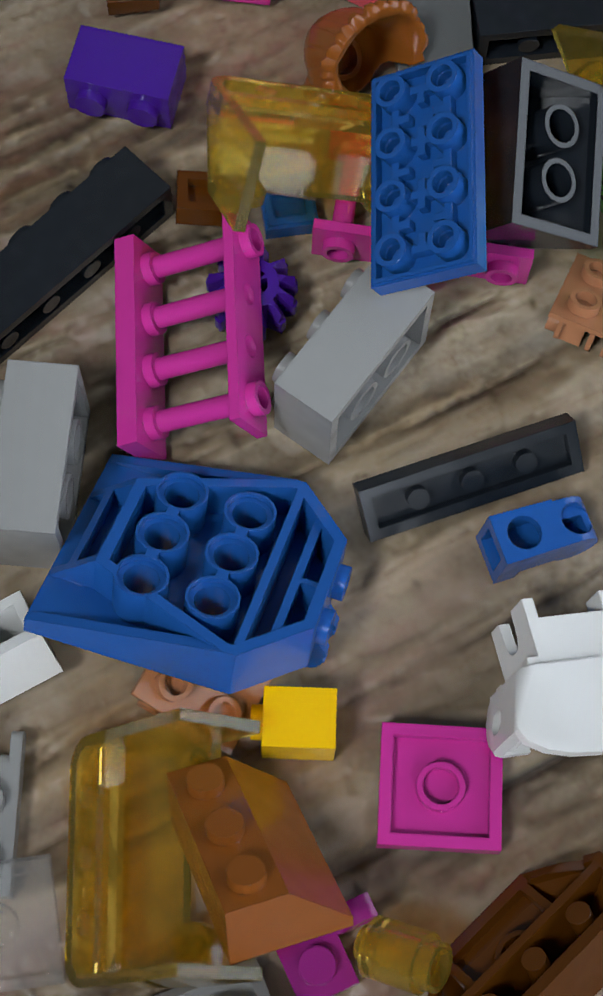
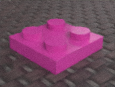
[376,722,503,855]

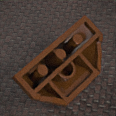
[428,851,603,996]

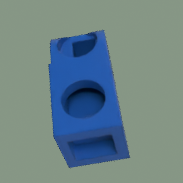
[476,496,598,584]

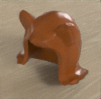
[301,0,429,113]

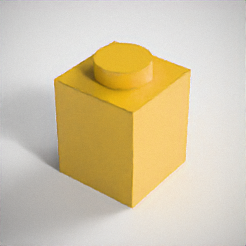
[250,686,337,761]

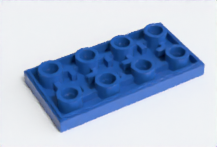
[371,48,487,296]

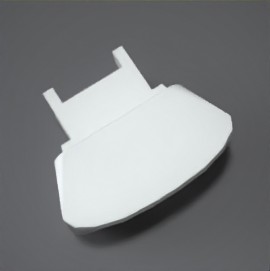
[486,590,603,758]

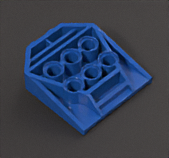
[24,454,352,695]

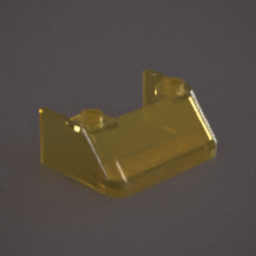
[206,75,371,232]
[65,708,262,989]

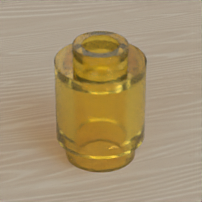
[353,915,453,996]

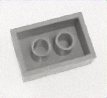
[272,264,435,465]
[0,359,91,569]

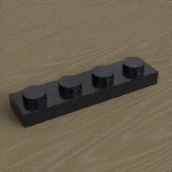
[352,413,584,542]

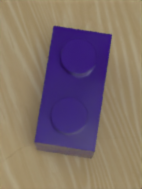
[64,25,187,129]

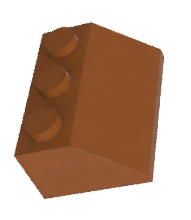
[166,756,354,965]

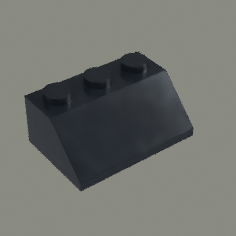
[483,57,603,249]

